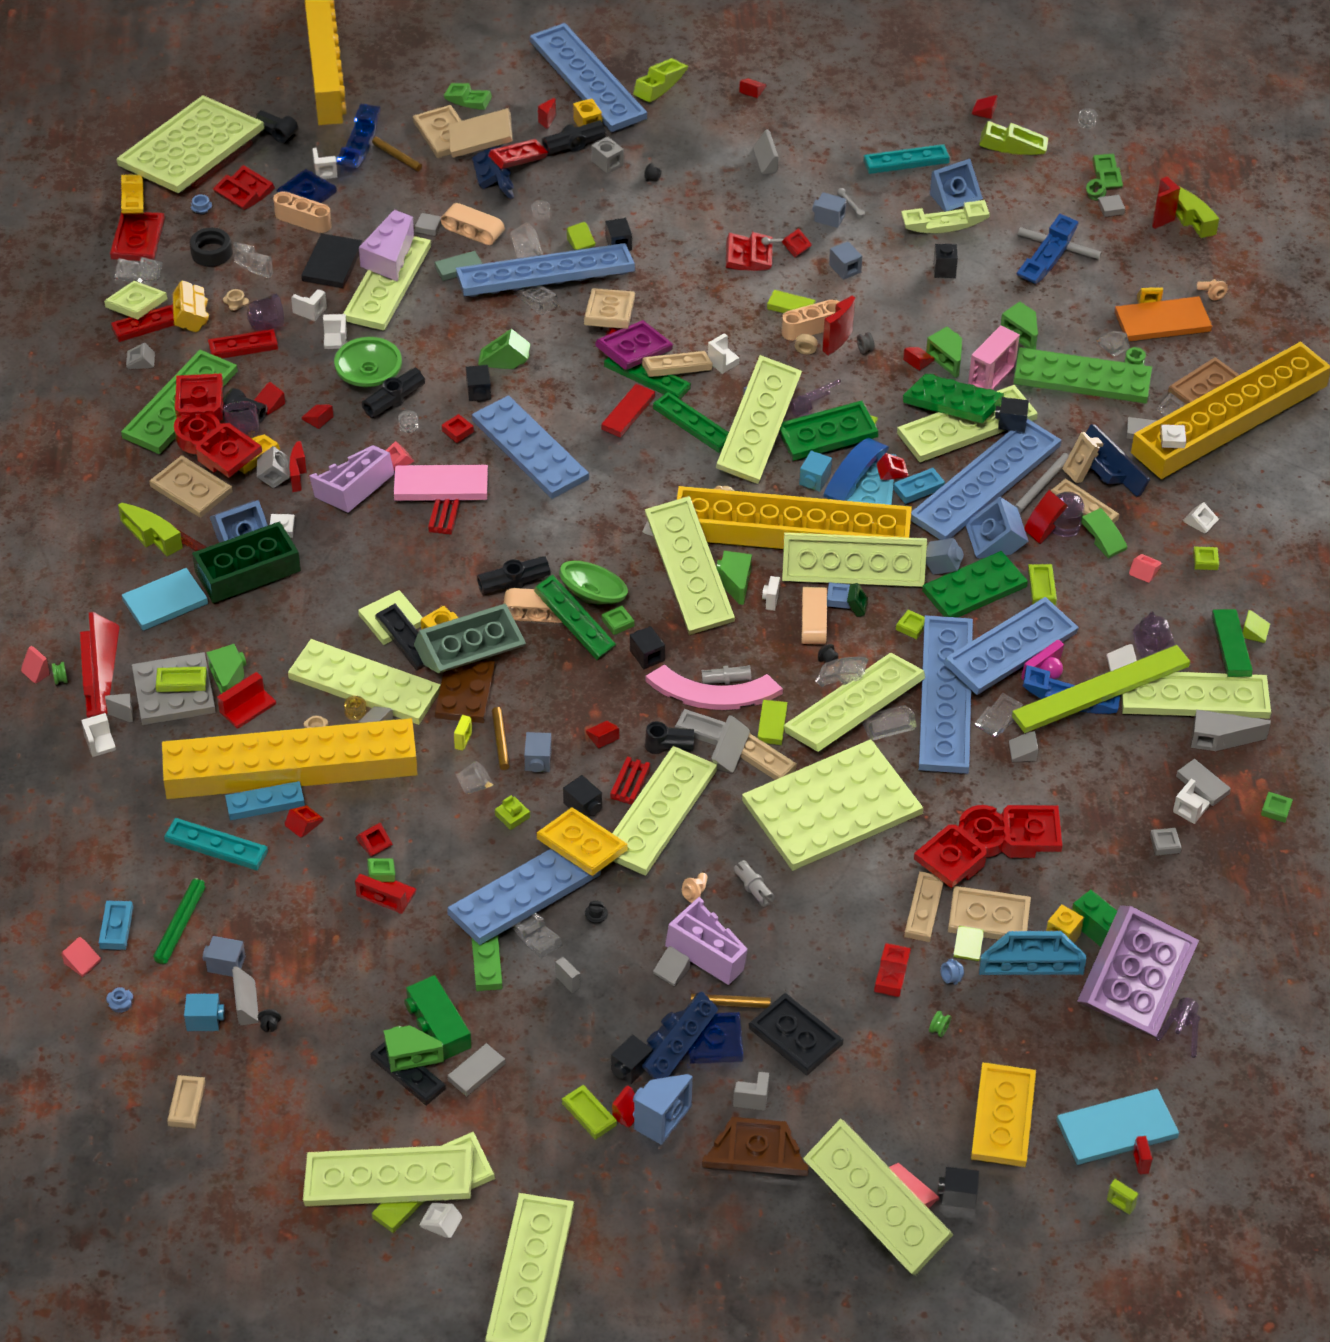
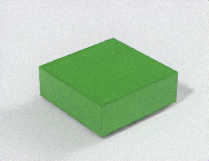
[602,606,634,635]
[1261,792,1293,823]
[367,858,395,882]

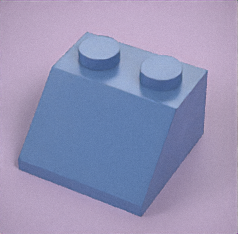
[966,497,1029,559]
[210,500,268,542]
[633,1074,692,1145]

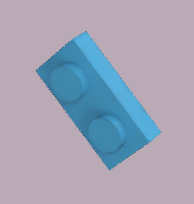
[893,468,945,504]
[99,901,133,950]

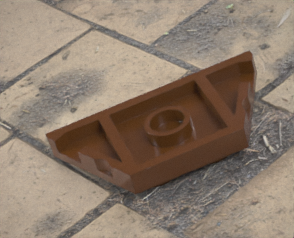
[702,1117,808,1176]

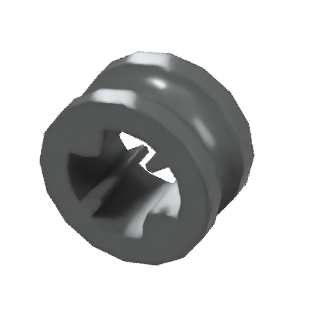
[857,332,875,354]

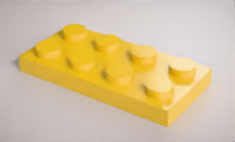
[971,1062,1036,1167]

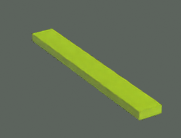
[1012,645,1190,733]

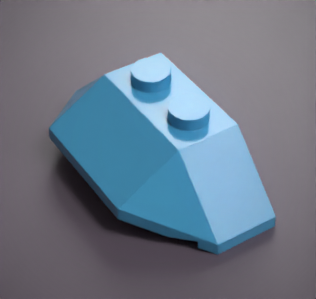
[979,931,1086,975]

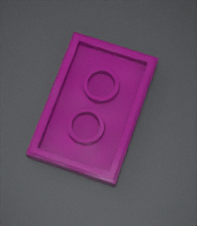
[595,320,673,370]

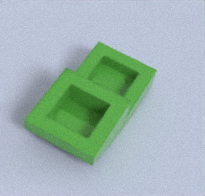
[444,83,492,110]
[1092,154,1123,189]
[1081,508,1128,558]

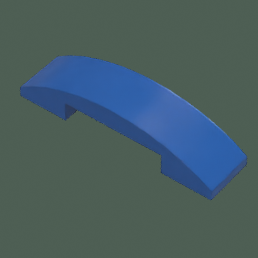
[1017,214,1079,284]
[823,438,889,501]
[1023,665,1120,714]

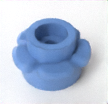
[191,195,212,214]
[941,959,964,985]
[106,987,133,1013]

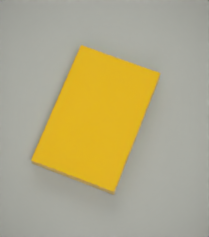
[537,807,628,876]

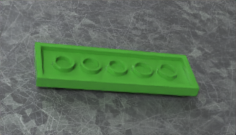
[1013,347,1152,404]
[121,350,238,454]

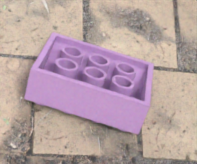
[1078,906,1199,1037]

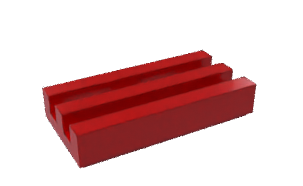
[428,499,460,535]
[610,757,651,805]

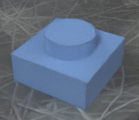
[827,582,850,609]

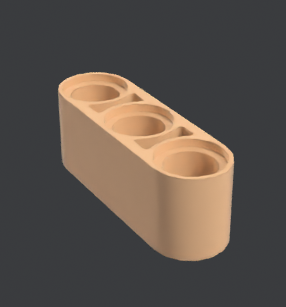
[273,192,331,233]
[441,203,505,245]
[782,300,839,340]
[802,587,827,645]
[503,588,563,623]

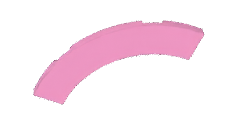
[646,665,783,710]

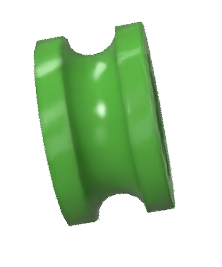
[1086,179,1106,201]
[1125,347,1146,365]
[52,662,68,685]
[929,1011,951,1038]

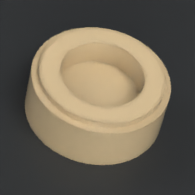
[795,334,818,355]

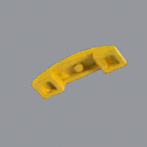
[121,175,143,214]

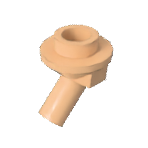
[1197,279,1228,301]
[682,873,708,903]

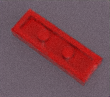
[488,139,548,169]
[111,304,175,342]
[208,329,278,359]
[601,383,655,438]

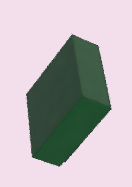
[847,583,868,617]

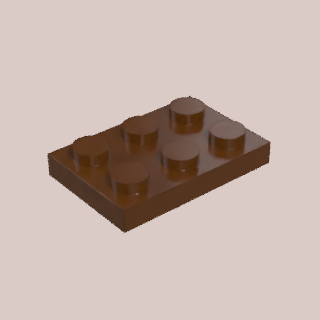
[435,660,495,723]

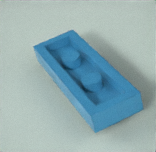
[225,781,305,820]

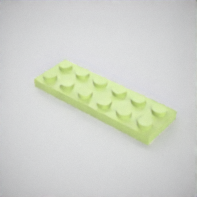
[343,236,431,330]
[715,355,802,484]
[897,385,1038,462]
[645,496,735,635]
[782,533,927,587]
[288,639,441,725]
[784,653,925,752]
[1121,672,1271,719]
[612,746,717,876]
[803,1119,953,1275]
[303,1144,473,1206]
[485,1193,574,1342]

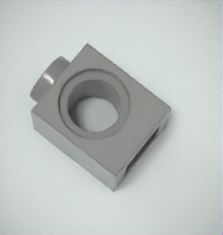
[591,137,624,174]
[257,446,290,489]

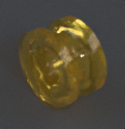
[344,696,366,720]

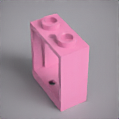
[968,325,1019,390]

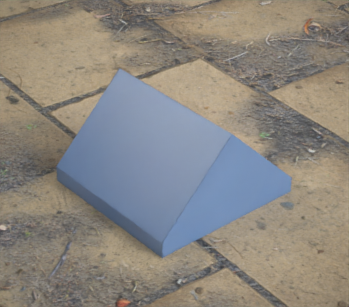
[930,159,983,212]

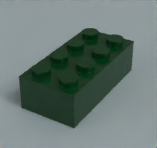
[192,521,301,603]

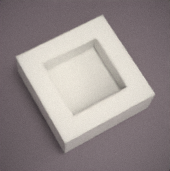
[1160,425,1186,448]
[270,514,295,538]
[762,576,780,611]

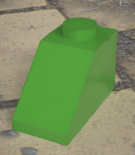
[1001,301,1038,350]
[926,326,962,378]
[478,329,530,369]
[716,551,752,605]
[206,644,246,694]
[384,1025,444,1072]

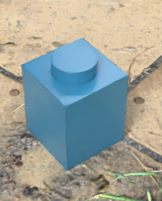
[799,451,832,491]
[184,994,225,1031]

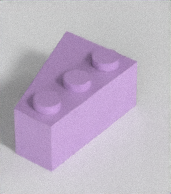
[359,210,414,281]
[309,445,394,512]
[665,897,748,985]

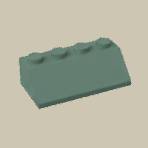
[414,603,526,673]

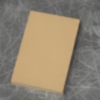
[413,105,461,158]
[449,108,513,158]
[584,288,635,329]
[149,455,233,518]
[948,886,1031,940]

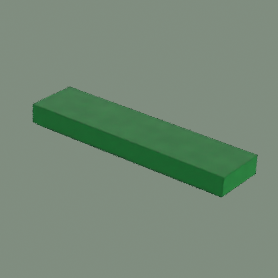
[604,357,691,400]
[653,392,729,453]
[534,574,616,660]
[1212,609,1253,677]

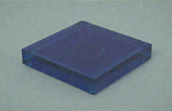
[276,169,337,203]
[689,1012,744,1064]

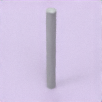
[1018,227,1102,260]
[1015,453,1069,513]

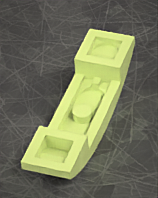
[901,200,989,233]

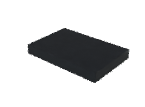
[301,233,363,288]
[749,992,844,1076]

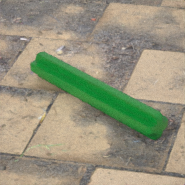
[153,878,205,965]

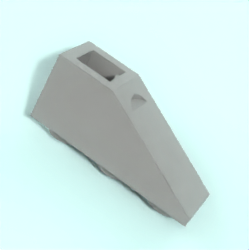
[1191,710,1271,751]

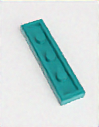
[863,144,950,174]
[164,818,268,871]

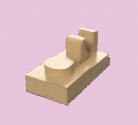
[1062,432,1104,483]

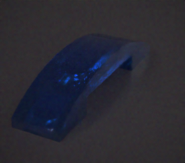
[336,103,381,168]

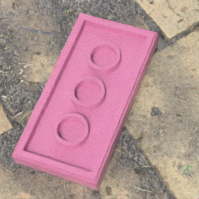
[394,465,488,501]

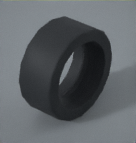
[189,227,232,267]

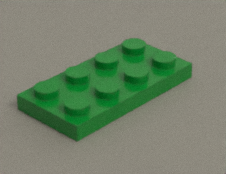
[903,373,1004,423]
[779,400,878,461]
[922,551,1028,618]

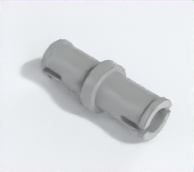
[701,665,751,685]
[733,860,775,907]

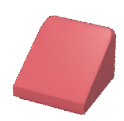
[385,441,414,471]
[1129,554,1162,582]
[21,646,50,683]
[62,937,101,977]

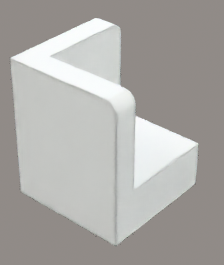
[312,148,337,180]
[291,289,327,321]
[323,314,347,349]
[708,334,739,374]
[81,713,116,757]
[1173,779,1210,824]

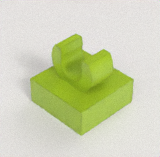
[495,795,530,830]

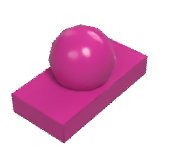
[1021,639,1064,680]

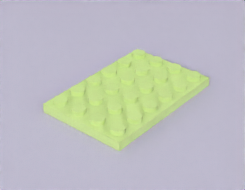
[116,96,264,193]
[742,739,923,871]

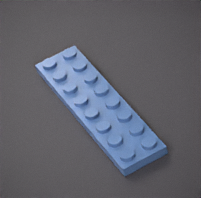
[530,23,647,132]
[456,243,635,297]
[911,419,1061,540]
[919,615,973,774]

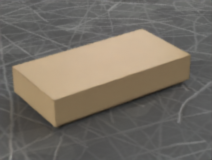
[167,1075,205,1129]

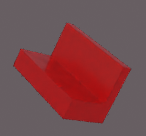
[1152,176,1180,229]
[217,672,277,729]
[355,874,416,914]

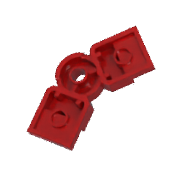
[174,373,262,478]
[914,805,1063,888]

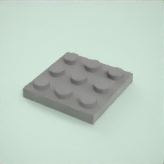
[132,652,216,725]

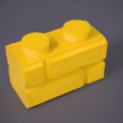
[172,281,209,332]

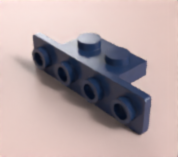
[472,144,514,199]
[1086,424,1150,496]
[643,991,718,1079]

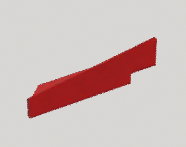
[80,612,120,718]

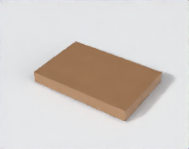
[1168,357,1239,405]

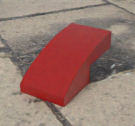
[289,441,307,492]
[1024,490,1068,544]
[874,943,911,997]

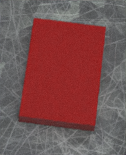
[110,212,165,262]

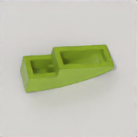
[633,58,688,102]
[979,121,1048,155]
[1176,187,1219,238]
[118,503,183,557]

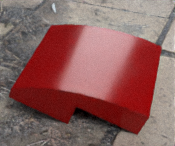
[213,165,275,210]
[725,232,773,271]
[822,295,855,356]

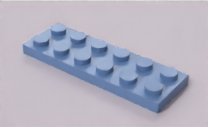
[472,395,589,499]
[944,597,1079,695]
[447,849,601,945]

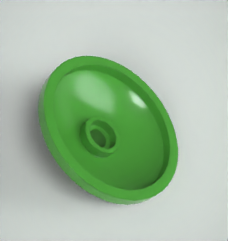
[334,337,402,387]
[559,561,628,605]

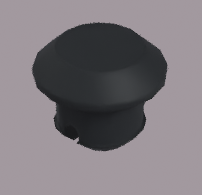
[644,163,662,181]
[818,644,838,665]
[585,900,608,923]
[257,1009,281,1032]

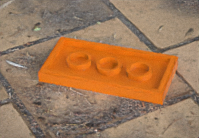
[1115,296,1212,342]

